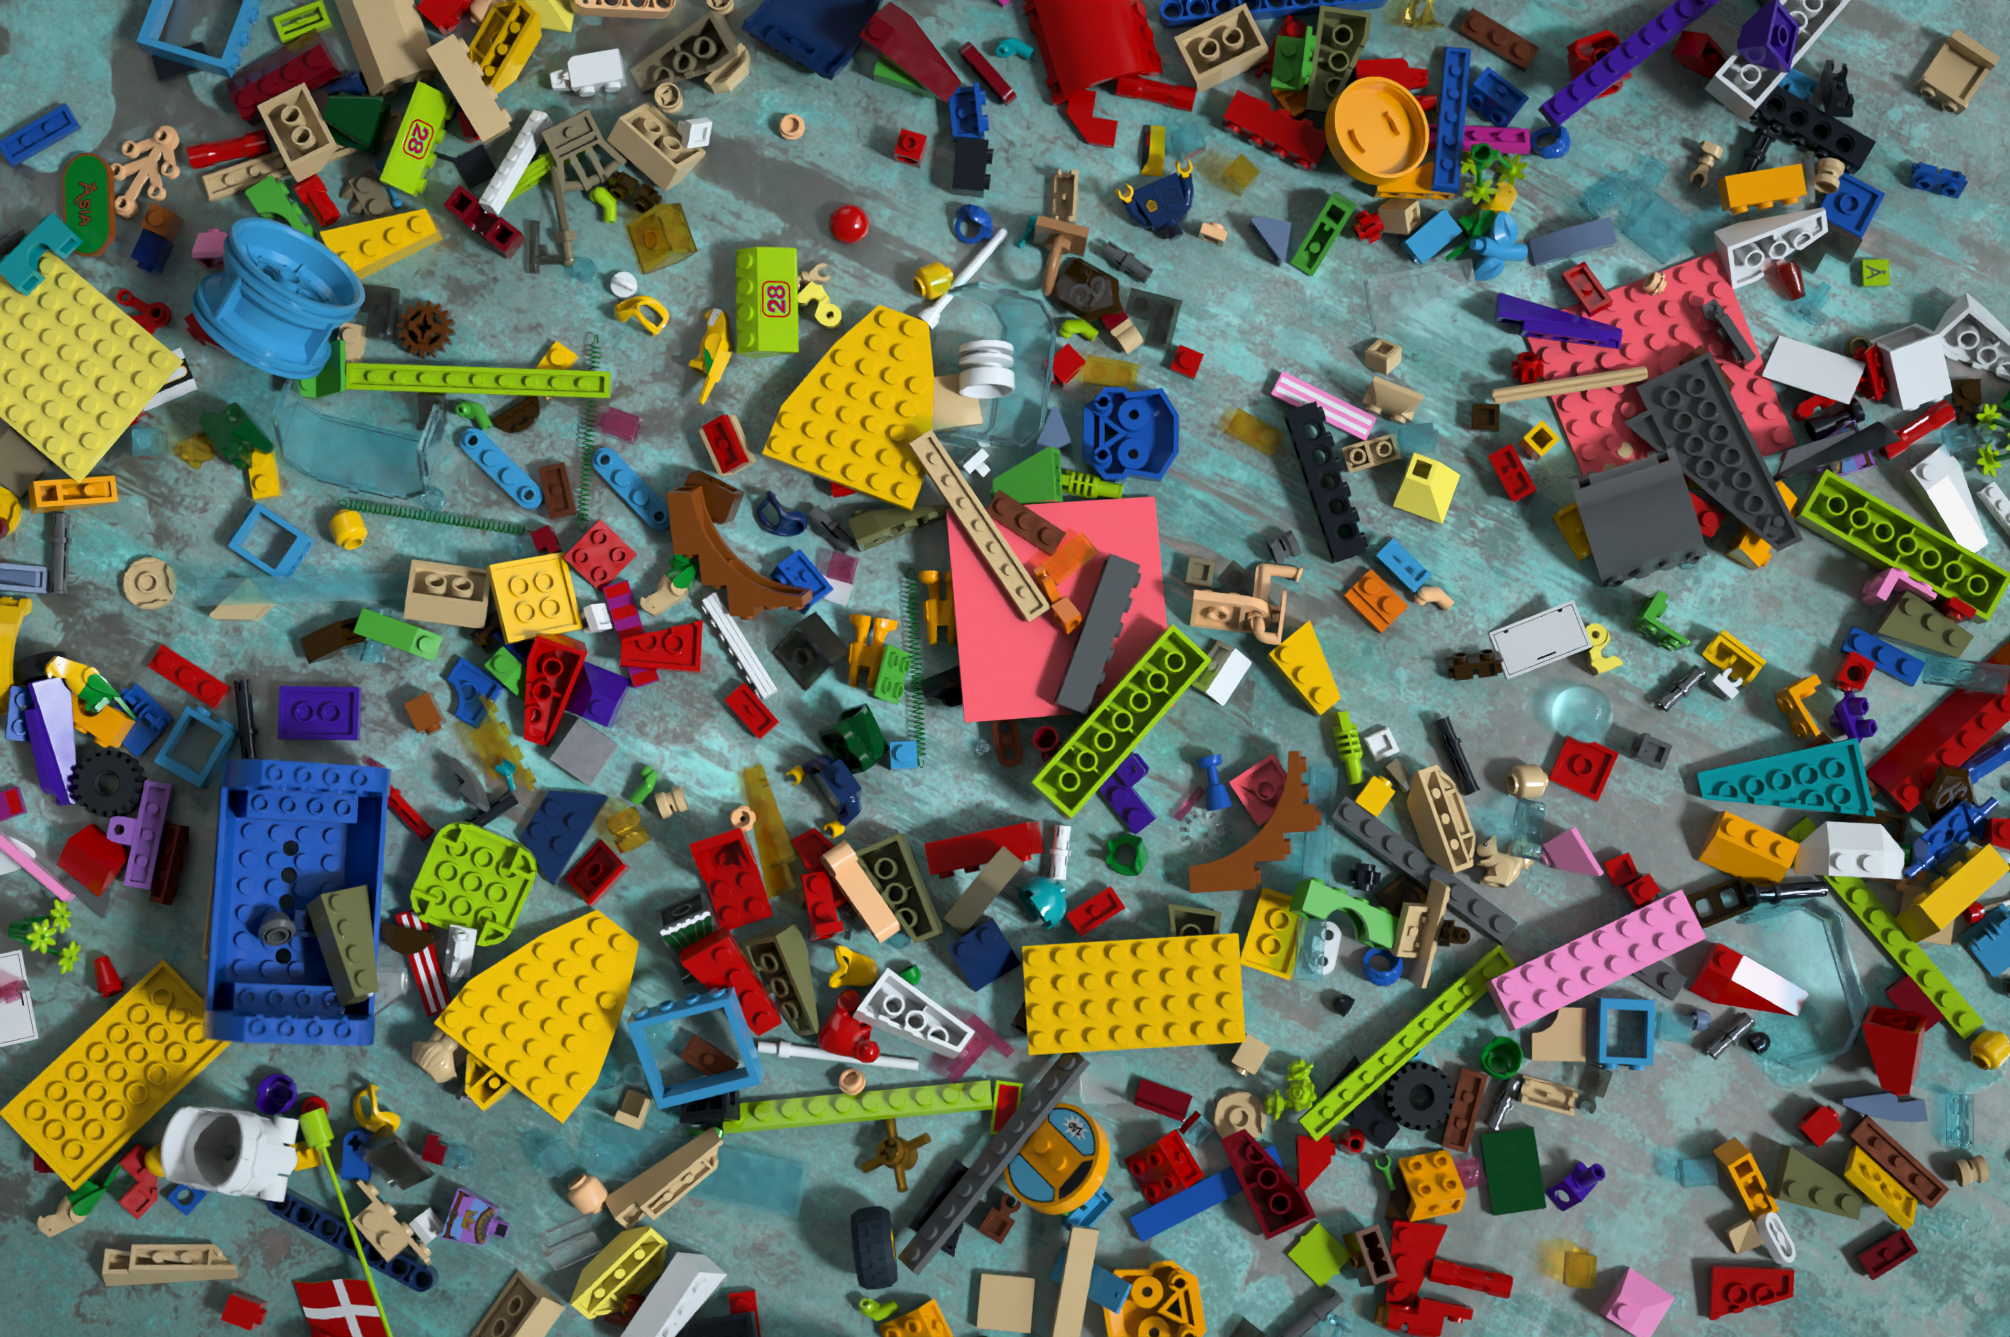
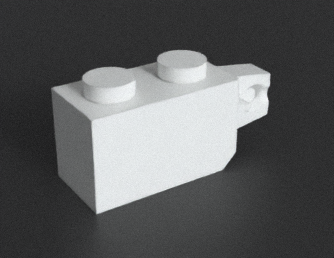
[550,48,627,97]

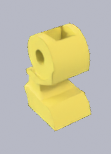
[798,281,842,330]
[1585,623,1623,676]

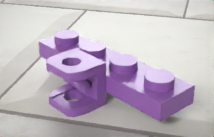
[107,780,174,890]

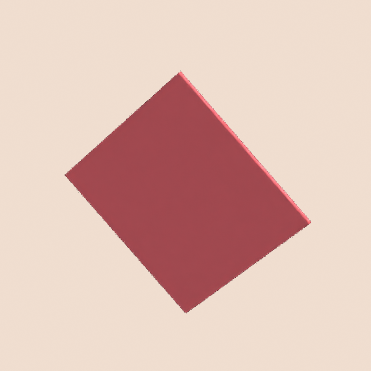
[1526,251,1797,486]
[946,496,1175,723]

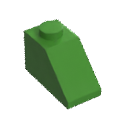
[484,646,526,702]

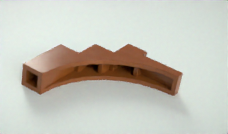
[666,486,813,620]
[1189,751,1322,894]

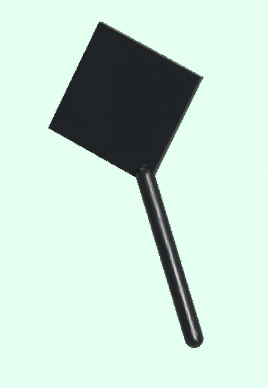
[434,145,496,189]

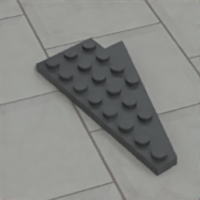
[1625,351,1804,553]

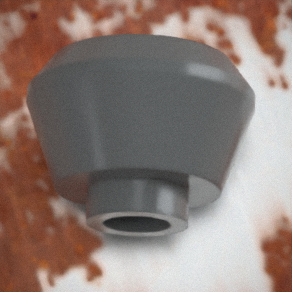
[258,911,296,946]

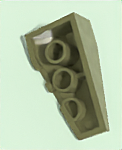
[740,923,820,1036]

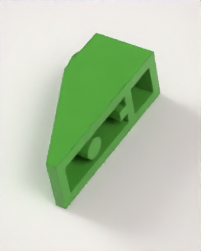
[1290,191,1358,277]
[353,607,443,662]

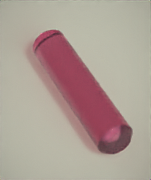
[1174,787,1205,822]

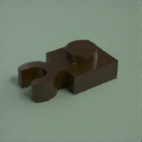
[1951,379,1982,425]

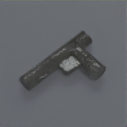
[529,220,561,274]

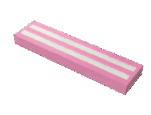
[1270,371,1377,441]
[0,830,76,902]

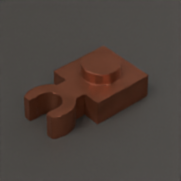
[978,1193,1021,1244]

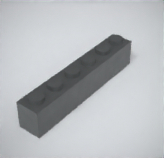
[1052,554,1141,717]

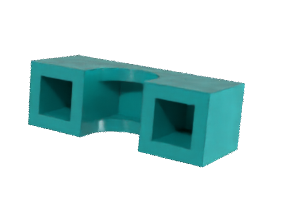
[0,212,83,297]

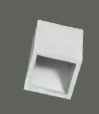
[1869,323,1953,411]

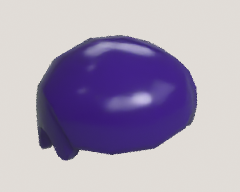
[255,1073,297,1116]

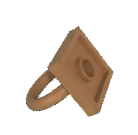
[1033,215,1090,296]

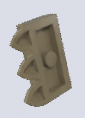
[341,169,397,223]

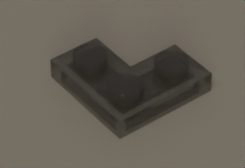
[1789,221,1863,274]
[358,284,400,342]
[1125,288,1182,353]

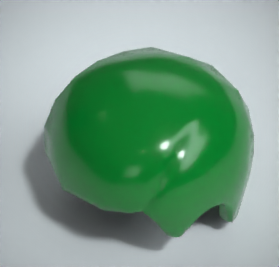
[1480,1036,1523,1080]

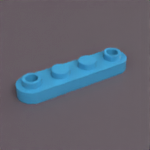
[460,428,544,510]
[592,447,671,532]

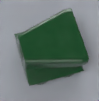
[323,91,391,154]
[198,402,275,470]
[818,703,890,775]

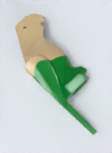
[640,554,700,618]
[37,1164,122,1237]

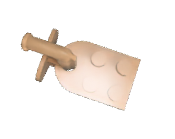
[1190,563,1303,645]

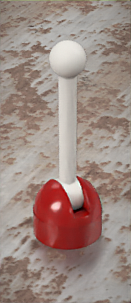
[1962,899,2010,924]

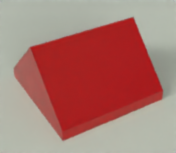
[56,823,130,897]
[565,839,631,906]

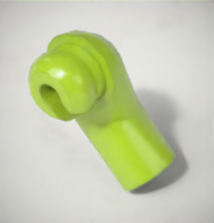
[589,187,617,224]
[1058,318,1099,342]
[859,1297,900,1321]

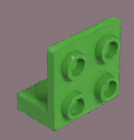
[1270,26,1316,93]
[287,340,346,400]
[1631,590,1690,651]

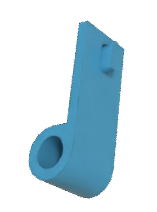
[1049,1247,1132,1314]

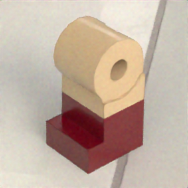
[1098,306,1144,355]

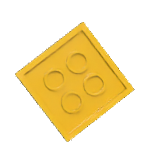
[486,552,583,645]

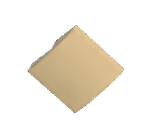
[932,374,983,432]

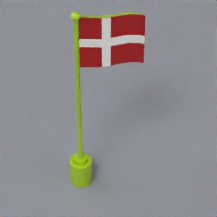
[294,1108,393,1337]

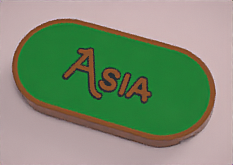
[62,153,116,258]

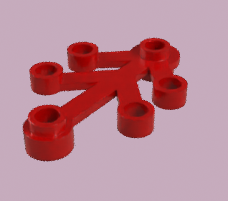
[116,289,172,335]

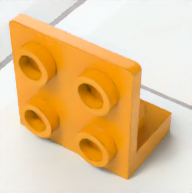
[1774,674,1821,739]
[1398,1150,1467,1222]
[879,1298,954,1337]

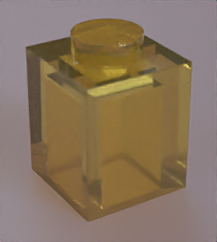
[1221,154,1261,197]
[1563,1247,1597,1289]

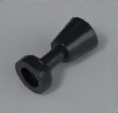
[1804,397,1865,442]

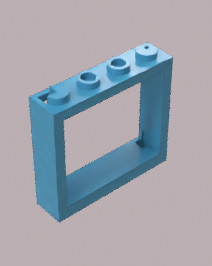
[136,0,264,79]
[627,987,764,1110]

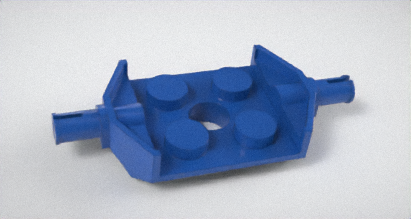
[1903,796,1999,880]

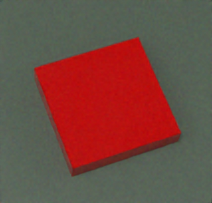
[1548,731,1619,802]

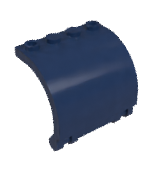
[741,0,883,81]

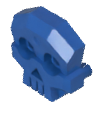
[1082,387,1179,482]

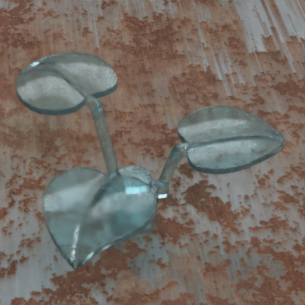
[580,1021,691,1137]

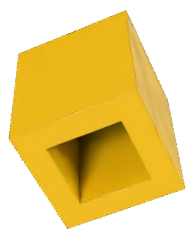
[1518,420,1560,462]
[1354,775,1396,818]

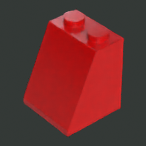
[1862,1005,1928,1096]

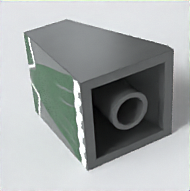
[656,889,721,985]

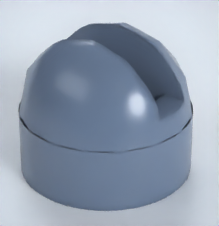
[1689,1009,1712,1031]

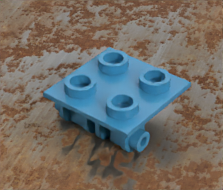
[1960,903,2010,978]

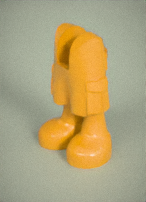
[918,571,957,646]
[847,613,898,691]

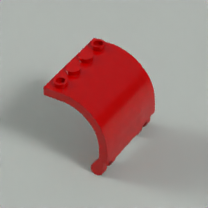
[1023,0,1163,106]

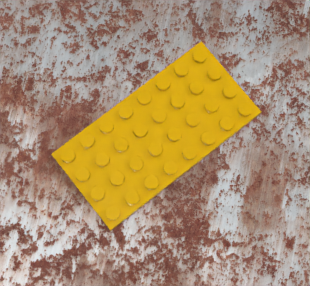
[1022,933,1246,1055]
[0,959,233,1191]

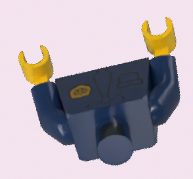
[1114,158,1194,241]
[786,754,862,839]

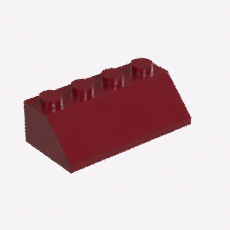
[226,28,341,126]

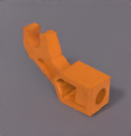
[1033,565,1083,634]

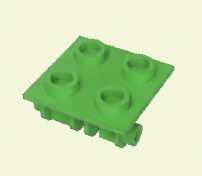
[873,644,911,705]

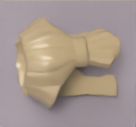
[412,1029,469,1083]

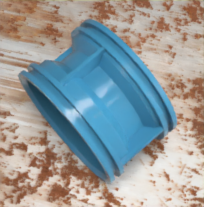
[190,217,365,379]

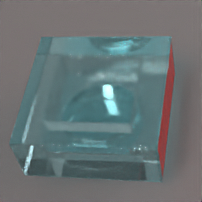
[1178,1110,1215,1148]

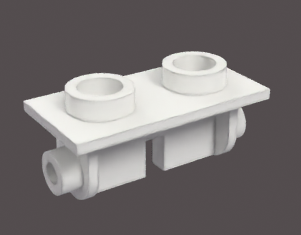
[443,924,477,983]

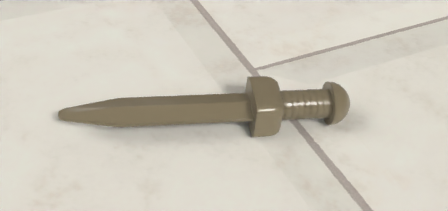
[551,166,577,268]

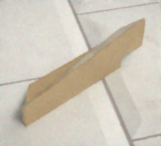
[102,1244,238,1286]

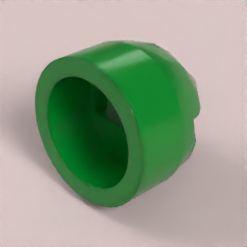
[1899,845,1912,867]
[897,964,921,986]

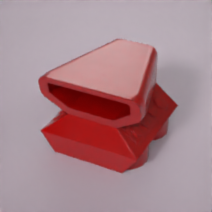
[1566,30,1633,102]

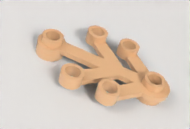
[111,126,180,219]

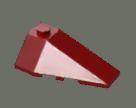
[1688,943,1809,1017]

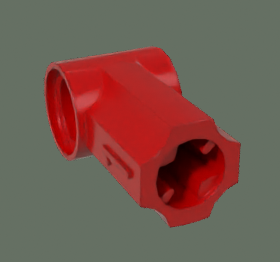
[293,173,341,228]

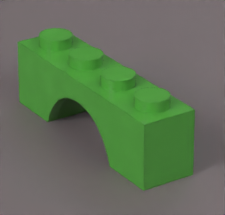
[244,175,324,245]
[1289,877,1399,950]

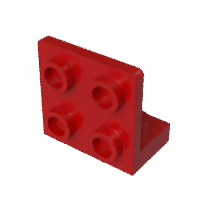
[1124,1129,1204,1205]

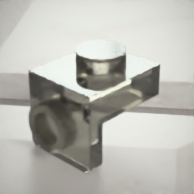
[416,392,447,434]

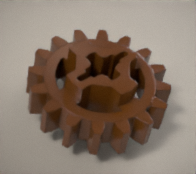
[397,300,456,359]

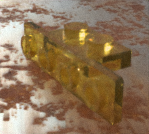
[468,694,537,791]

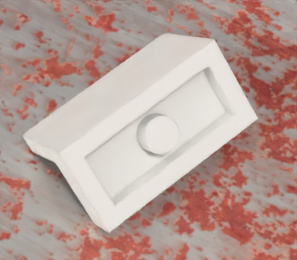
[1191,640,1252,706]

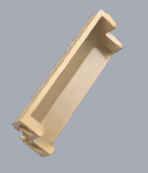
[334,0,439,98]

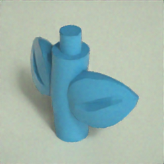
[1469,210,1528,281]

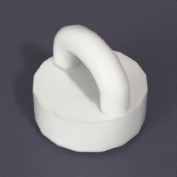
[611,272,638,299]

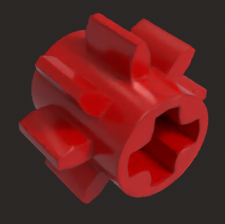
[1351,209,1384,244]
[1511,352,1544,385]

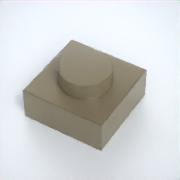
[1184,557,1216,588]

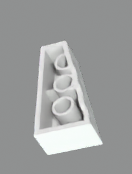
[852,968,975,1060]
[621,1252,727,1337]

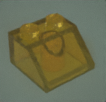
[626,203,698,275]

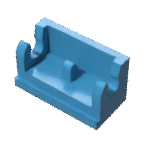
[1398,208,1462,265]
[1373,538,1432,595]

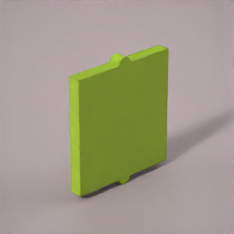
[1287,1222,1349,1288]

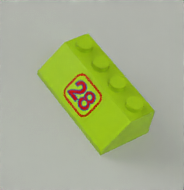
[380,81,456,198]
[735,246,799,359]

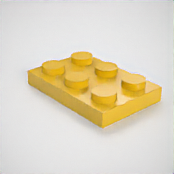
[1240,887,1309,980]
[1844,1144,1918,1231]

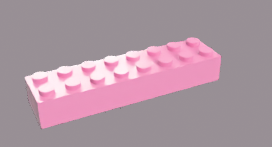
[1485,889,1706,1032]

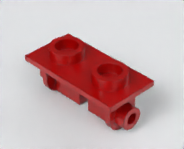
[1853,342,1889,401]

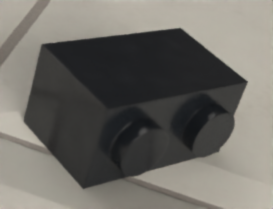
[952,137,994,198]

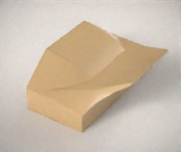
[705,43,751,94]

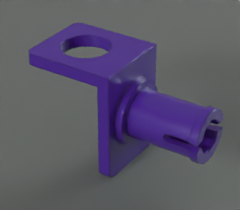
[1546,1162,1605,1211]

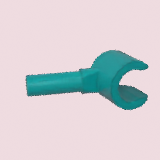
[1017,215,1038,249]
[495,758,516,791]

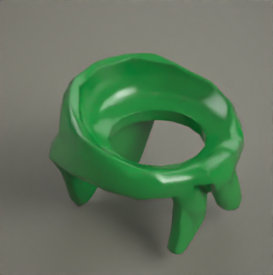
[1105,835,1148,876]

